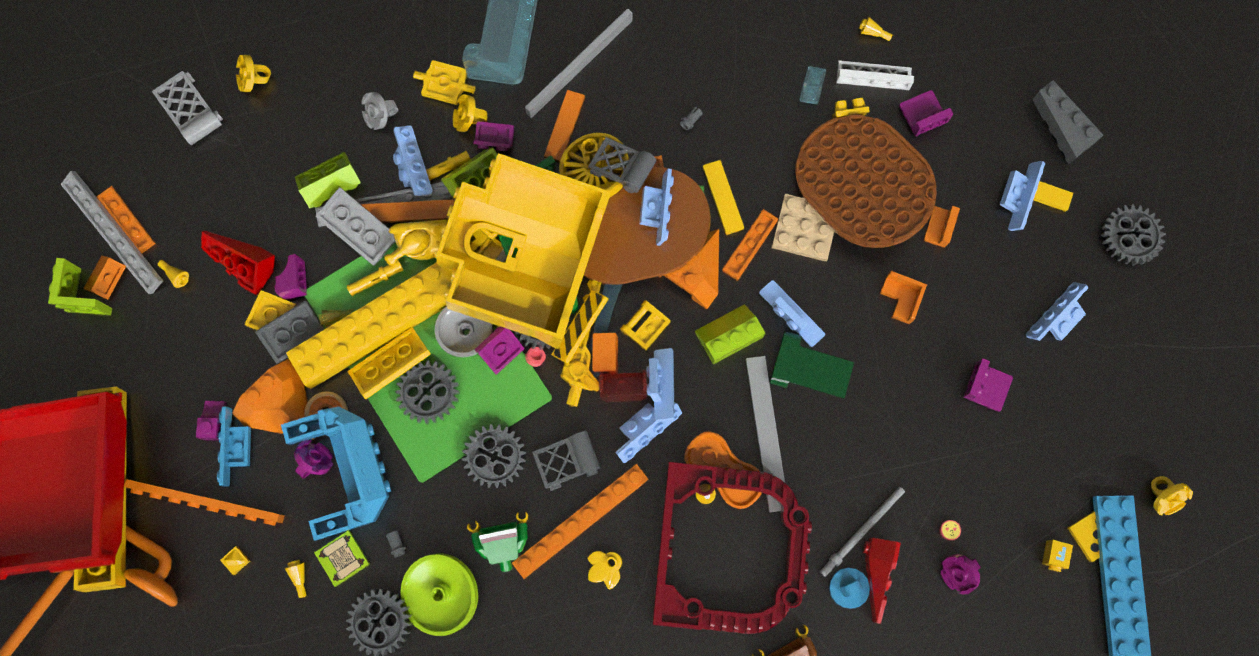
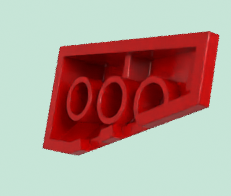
[863,538,901,624]

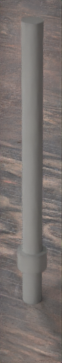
[819,486,905,577]

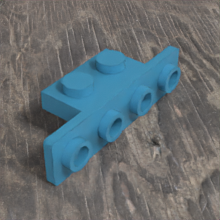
[217,406,251,487]

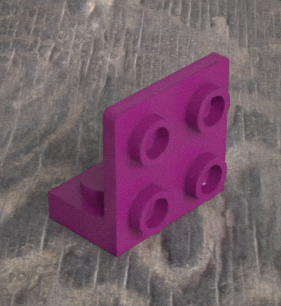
[899,90,953,136]
[963,358,1013,412]

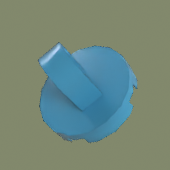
[829,568,870,609]

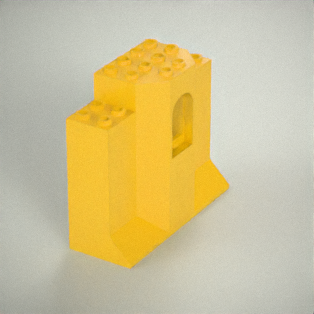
[434,153,611,349]

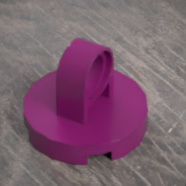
[294,440,333,479]
[941,554,981,595]

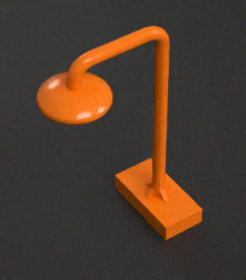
[0,525,178,656]

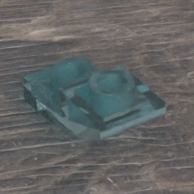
[800,66,826,105]

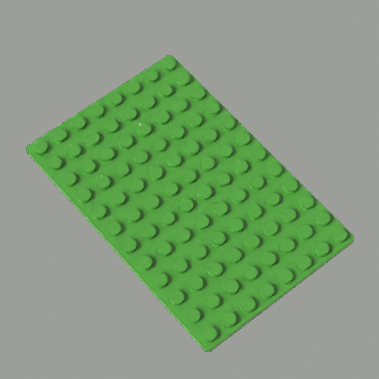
[305,221,552,483]

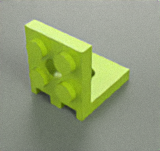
[48,258,112,315]

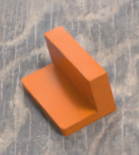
[924,206,960,248]
[84,256,126,300]
[592,333,618,375]

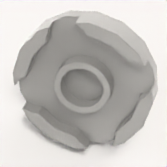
[362,92,398,130]

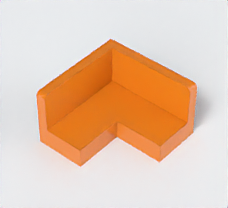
[880,271,927,324]

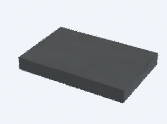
[255,301,325,364]

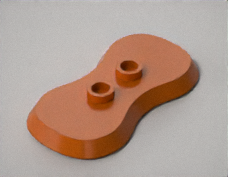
[684,431,762,509]

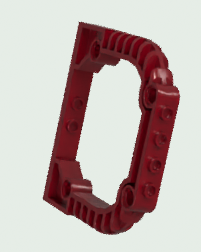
[653,462,812,634]

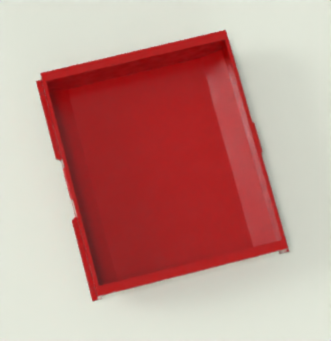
[0,392,127,580]

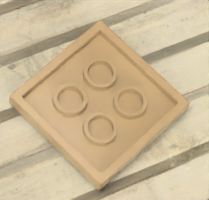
[772,194,834,261]

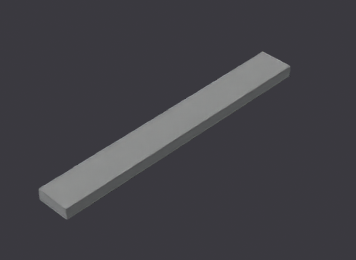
[525,9,632,118]
[61,171,163,294]
[315,182,455,227]
[745,356,785,513]

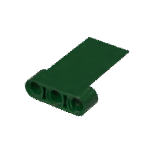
[770,331,854,398]

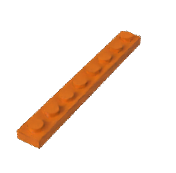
[512,464,649,579]
[124,479,285,526]

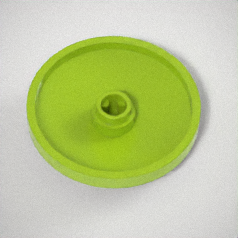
[401,553,478,636]

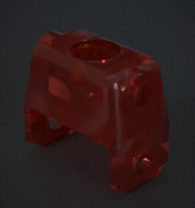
[599,370,647,402]

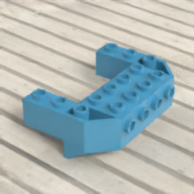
[281,407,391,541]

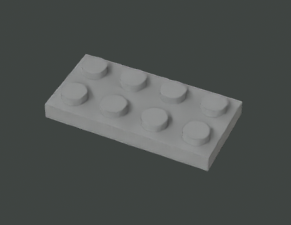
[315,187,395,266]

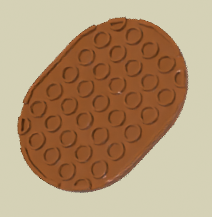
[796,114,937,248]
[584,167,711,285]

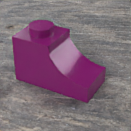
[275,254,307,300]
[196,401,227,441]

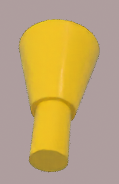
[859,17,892,41]
[158,260,189,288]
[285,560,307,598]

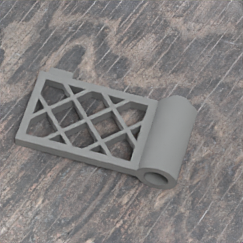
[152,71,223,145]

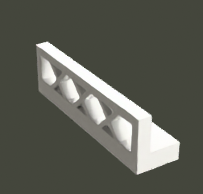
[837,61,914,90]

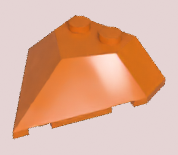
[659,229,719,309]
[232,359,314,439]

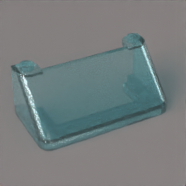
[462,0,537,84]

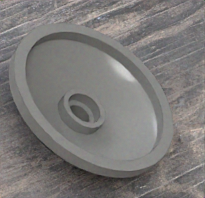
[435,307,493,357]

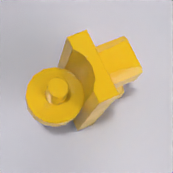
[832,98,870,119]

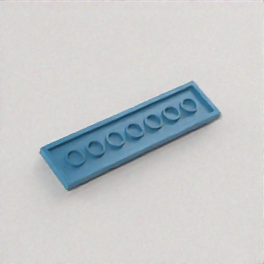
[1093,496,1151,656]

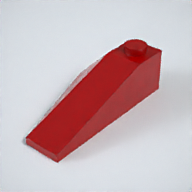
[201,230,275,295]

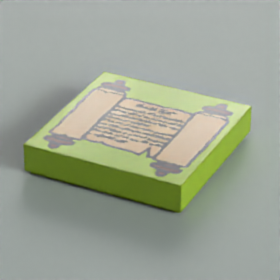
[314,530,370,587]

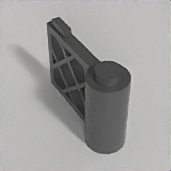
[588,137,656,193]
[533,431,601,491]

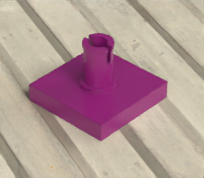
[474,326,525,375]

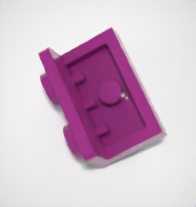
[473,121,515,151]

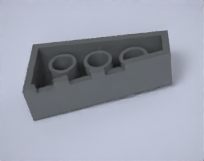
[1032,81,1103,164]

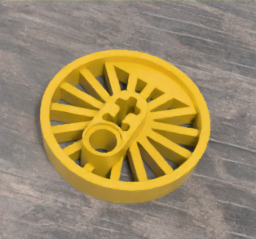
[559,133,629,198]

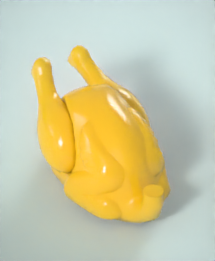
[384,220,448,265]

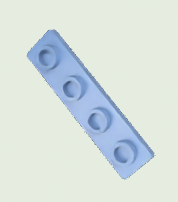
[393,126,433,196]
[1000,161,1045,231]
[639,169,674,246]
[759,280,825,347]
[1026,282,1088,341]
[646,348,674,421]
[616,402,682,463]

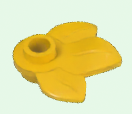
[587,551,622,589]

